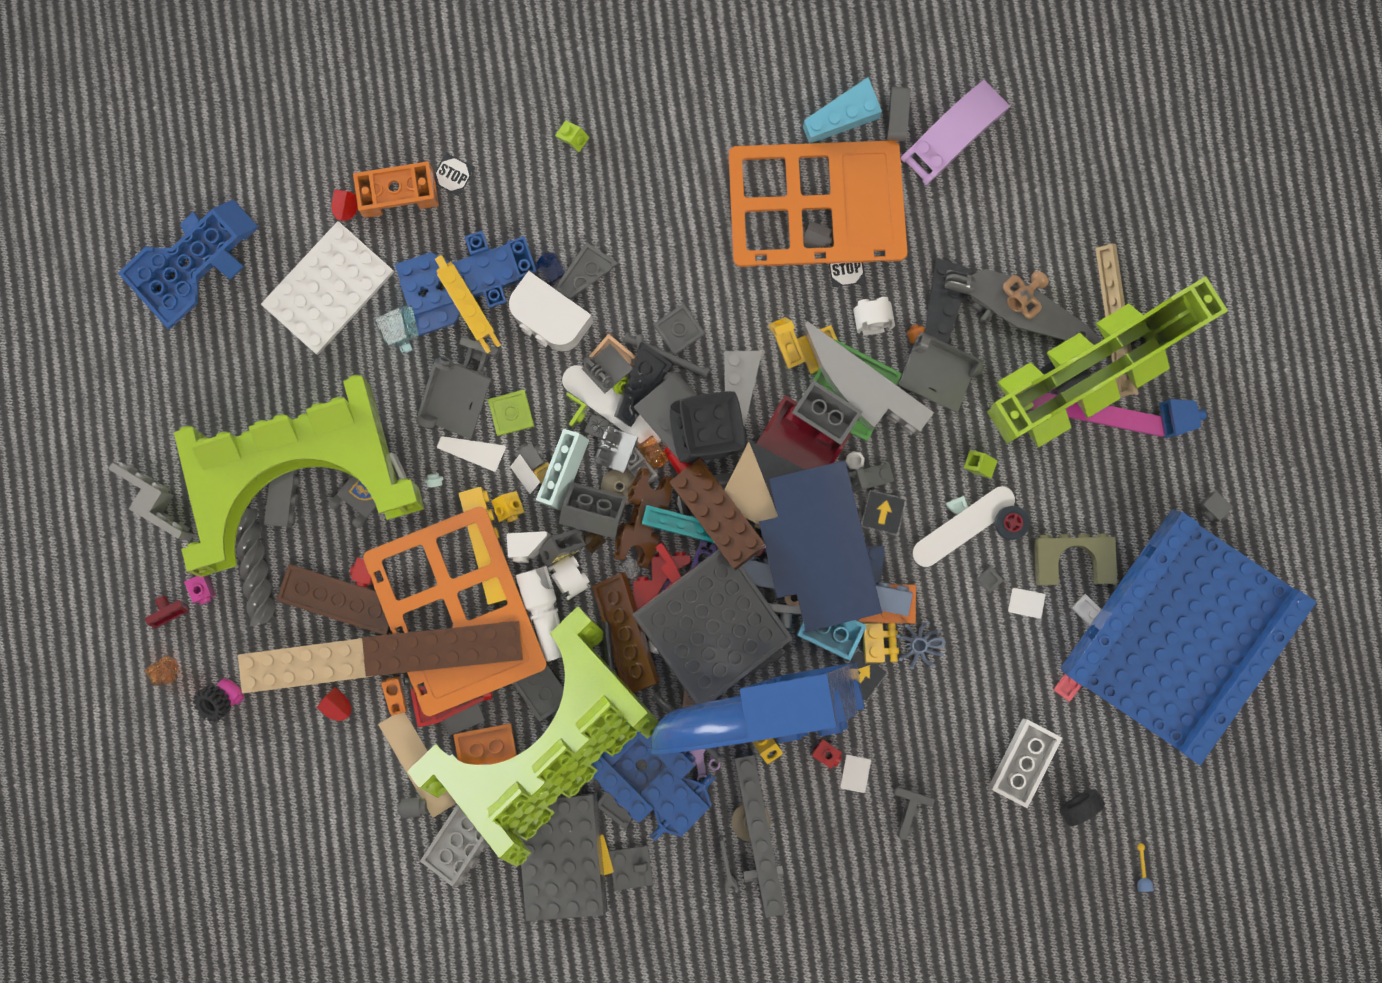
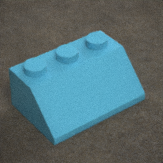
[796,620,867,661]

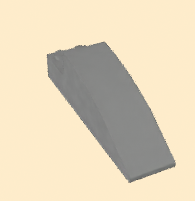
[803,321,934,435]

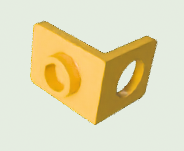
[752,738,783,764]

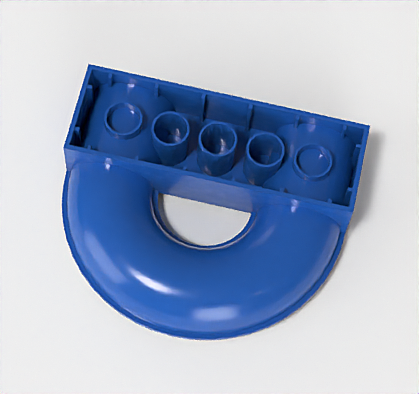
[647,662,865,754]

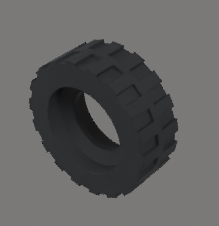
[1060,789,1105,827]

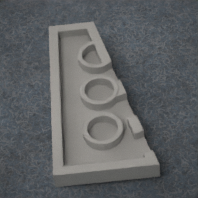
[724,351,762,426]

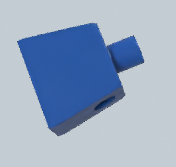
[1159,399,1207,438]

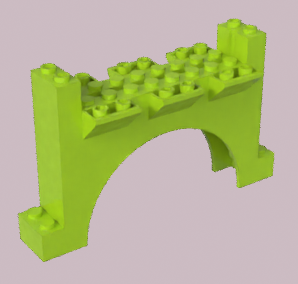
[987,276,1228,448]
[174,375,425,577]
[407,606,659,867]

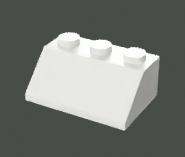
[507,532,552,563]

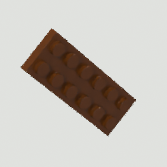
[670,458,767,570]
[276,564,399,635]
[592,572,660,694]

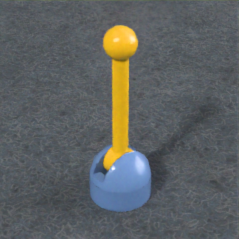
[1137,843,1154,892]

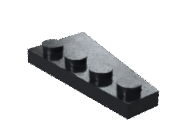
[614,342,672,427]

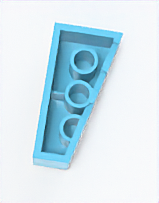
[803,77,882,143]

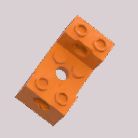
[353,161,439,218]

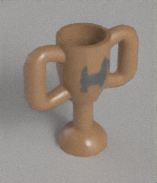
[1003,271,1049,319]

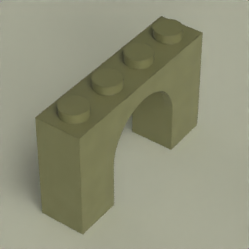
[1034,534,1117,586]

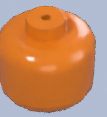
[907,324,925,344]

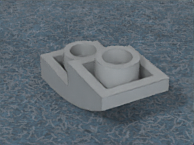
[627,447,659,485]

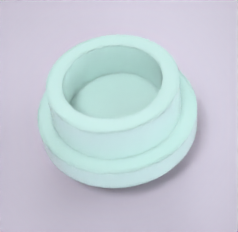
[424,473,443,487]

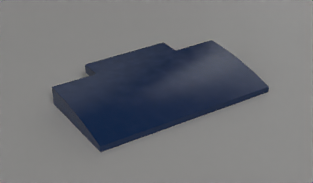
[759,461,882,632]

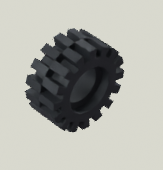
[193,684,231,722]

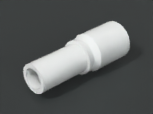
[515,566,562,661]

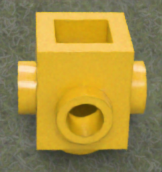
[491,491,524,523]

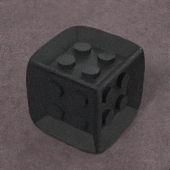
[670,391,745,463]

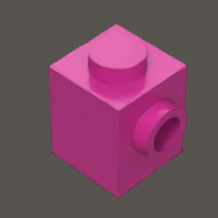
[184,575,216,605]

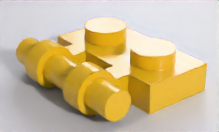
[863,623,899,663]

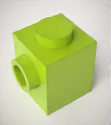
[964,450,998,478]

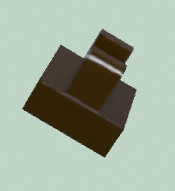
[581,532,606,554]

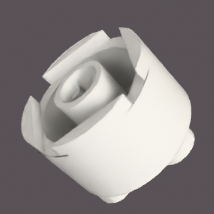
[853,297,895,335]
[547,556,589,600]

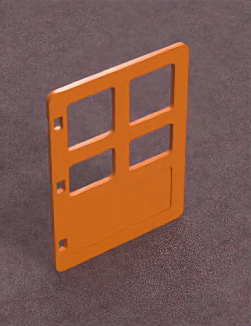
[729,140,907,267]
[363,507,547,716]

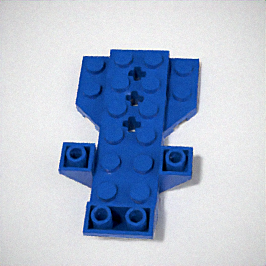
[118,199,259,329]
[395,231,537,336]

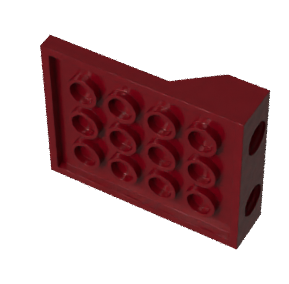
[756,395,851,470]

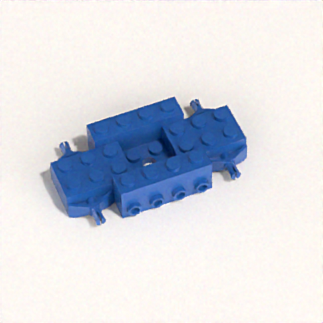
[592,732,716,841]

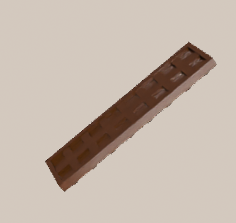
[362,621,523,677]

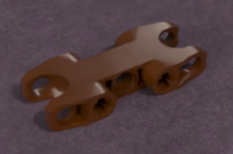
[614,468,672,568]

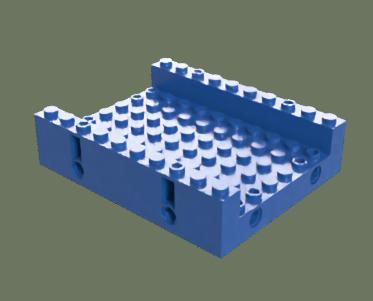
[1060,509,1317,765]

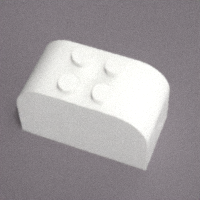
[509,271,594,351]

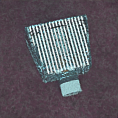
[374,305,418,354]

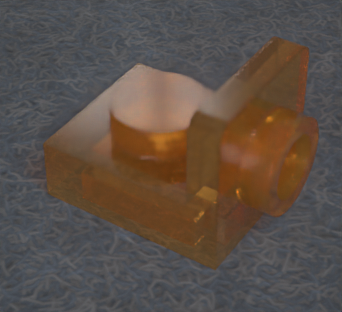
[637,435,668,470]

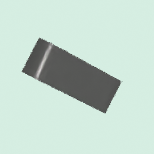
[887,86,911,142]

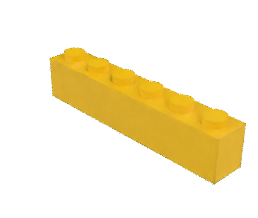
[459,487,507,605]

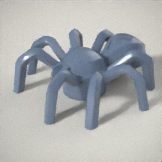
[896,622,946,670]

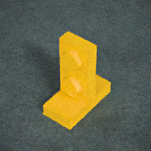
[768,317,806,369]

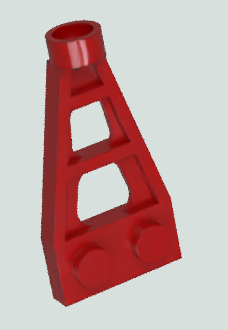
[410,686,493,727]

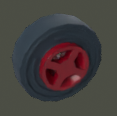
[994,506,1030,540]

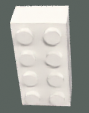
[988,719,1062,808]

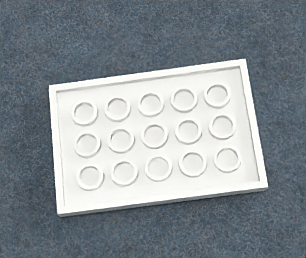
[261,221,394,355]

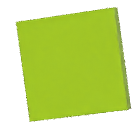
[488,389,535,436]

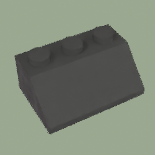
[792,380,862,445]

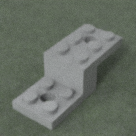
[109,462,194,541]

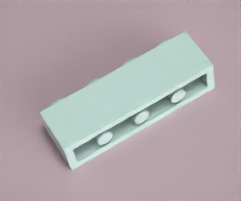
[536,429,589,511]

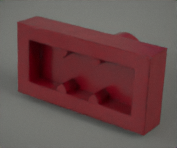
[144,596,189,629]

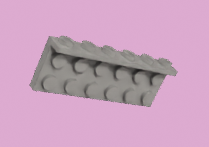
[420,763,489,887]

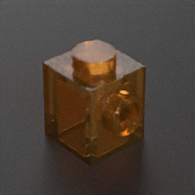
[144,657,180,686]

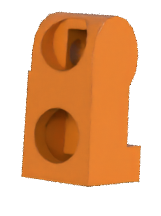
[381,676,408,716]

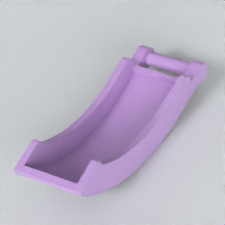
[900,80,1011,186]

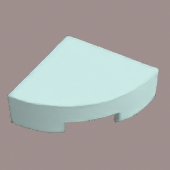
[945,496,968,515]

